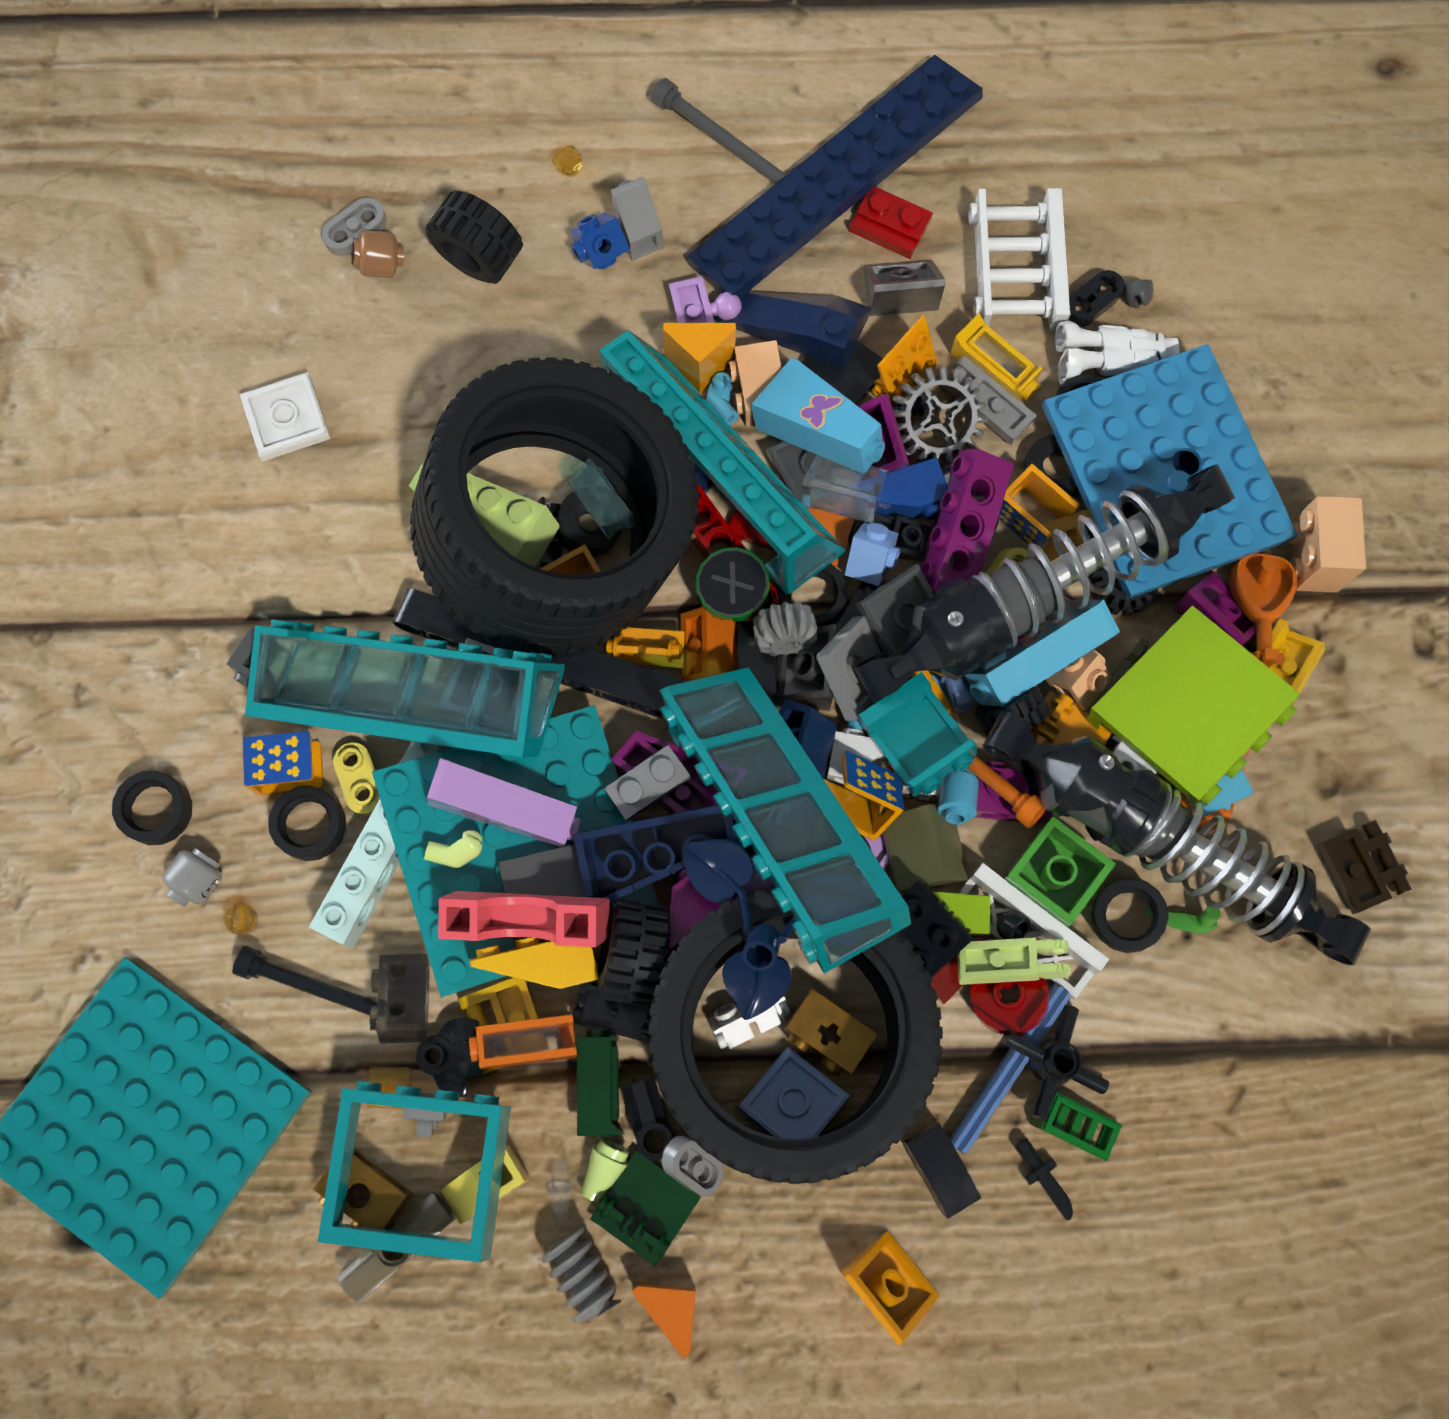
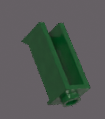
[577,1029,624,1136]

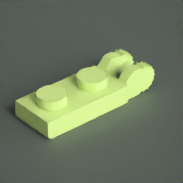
[957,937,1071,985]

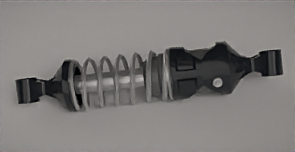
[982,711,1371,966]

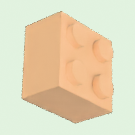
[1288,496,1366,593]

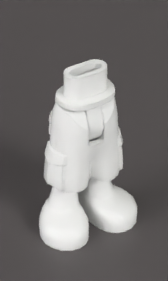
[1055,321,1180,386]

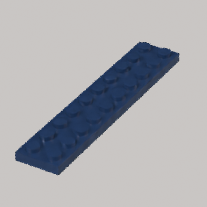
[687,55,983,299]

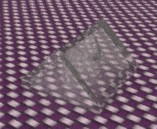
[802,455,888,523]

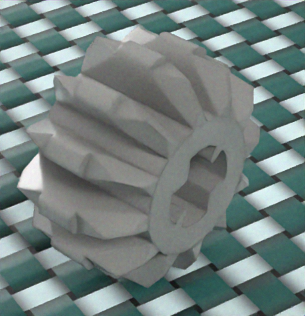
[753,601,818,657]

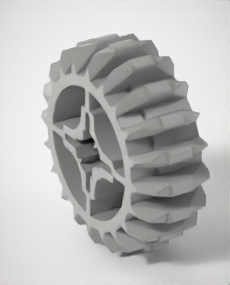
[893,367,988,464]

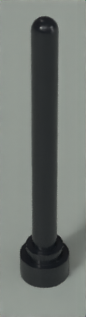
[232,945,414,1029]

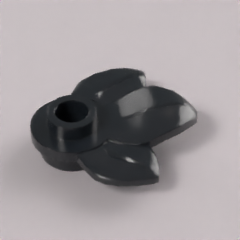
[416,1017,487,1097]

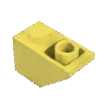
[440,1145,530,1225]

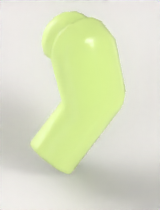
[424,830,483,868]

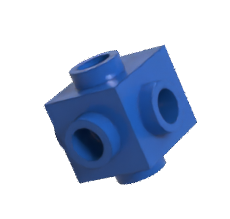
[570,212,630,269]

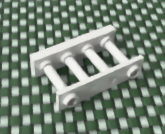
[968,188,1070,331]

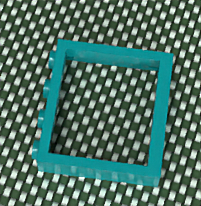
[318,1081,511,1262]

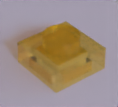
[367,1067,412,1108]

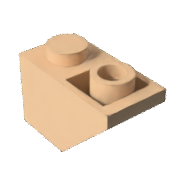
[728,340,782,426]

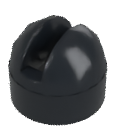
[996,911,1030,939]

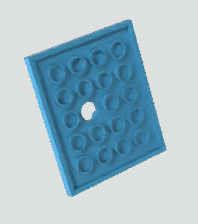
[1042,344,1298,599]

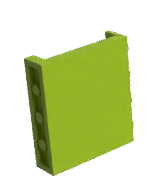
[1087,605,1300,807]

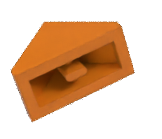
[631,1282,696,1359]

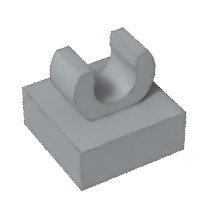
[403,1090,448,1137]

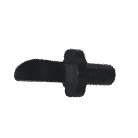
[1014,1138,1073,1220]

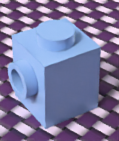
[845,522,900,586]

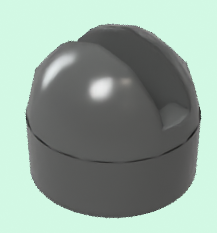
[1124,279,1154,308]

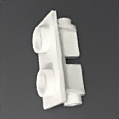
[707,996,791,1049]

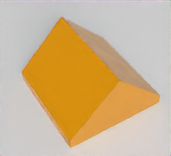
[663,323,736,394]
[840,1230,940,1345]

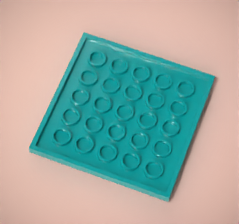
[372,705,659,997]
[0,957,313,1299]

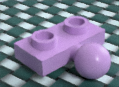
[669,276,742,323]

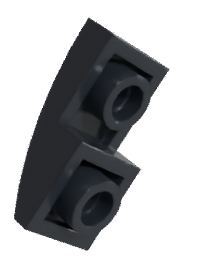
[848,508,931,561]
[738,621,777,697]
[903,1121,981,1219]

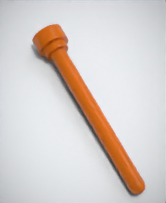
[967,755,1046,828]

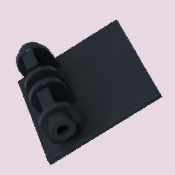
[887,880,973,978]

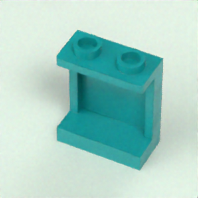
[858,672,977,797]

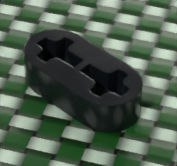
[1068,270,1125,327]

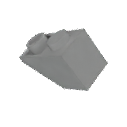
[611,177,663,261]

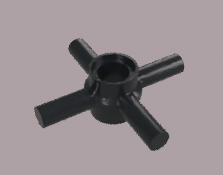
[1002,1005,1109,1121]

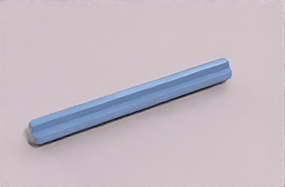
[949,984,1071,1153]

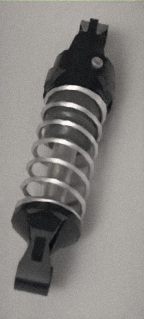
[854,464,1235,702]

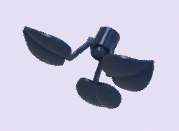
[683,839,876,1020]

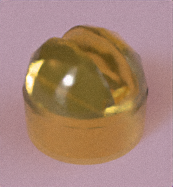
[552,145,582,177]
[223,903,258,935]

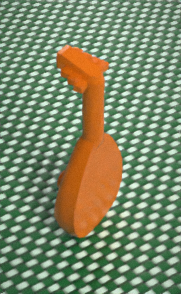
[1228,553,1297,667]

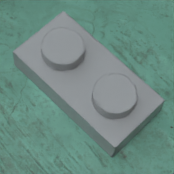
[604,745,690,822]

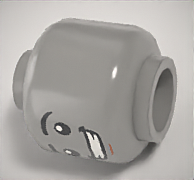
[162,848,222,907]

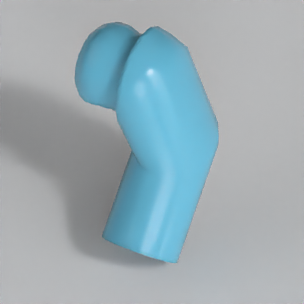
[706,372,739,425]

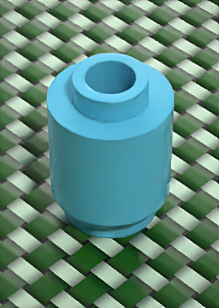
[938,768,979,825]

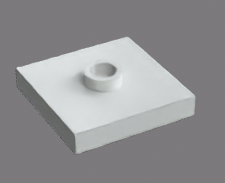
[240,372,331,461]

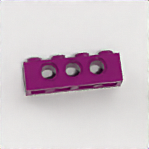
[920,449,1014,594]

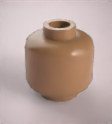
[353,230,404,278]

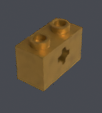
[784,989,877,1076]

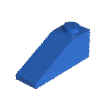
[832,457,948,520]

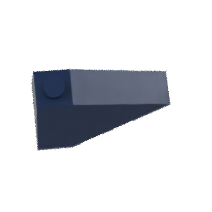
[716,291,872,369]

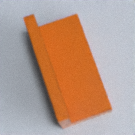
[681,607,738,685]

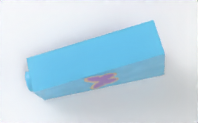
[751,358,885,474]
[965,600,1120,706]

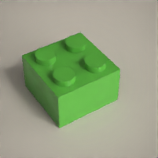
[1003,816,1116,927]

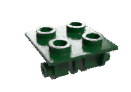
[590,1150,701,1267]

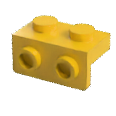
[1268,618,1325,705]

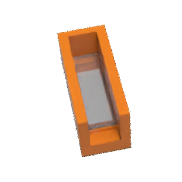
[469,1014,577,1071]

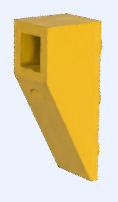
[469,937,599,989]

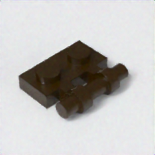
[1317,820,1412,914]

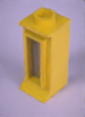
[950,313,1043,401]

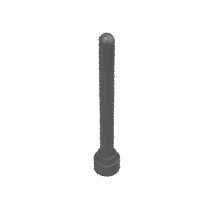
[651,78,786,184]

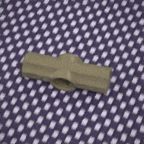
[337,1192,456,1304]

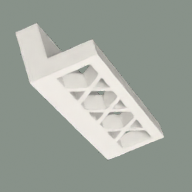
[959,863,1109,999]

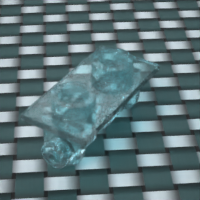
[567,458,636,540]

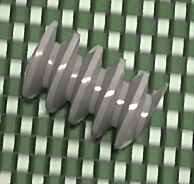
[541,1226,622,1323]

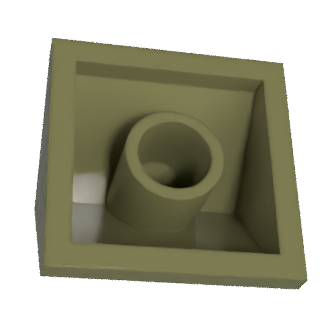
[883,804,969,893]

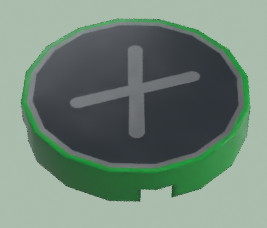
[696,547,770,622]

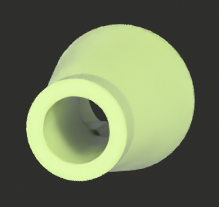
[580,1138,629,1203]

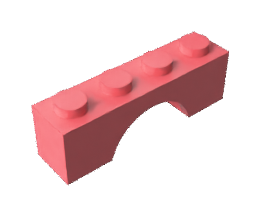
[438,891,609,947]

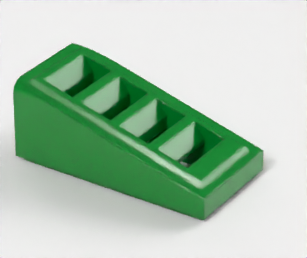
[1029,1092,1122,1161]

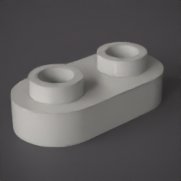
[322,197,386,256]
[662,1136,724,1197]

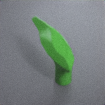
[1144,907,1221,933]

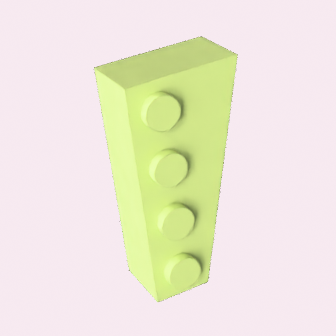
[409,462,559,567]

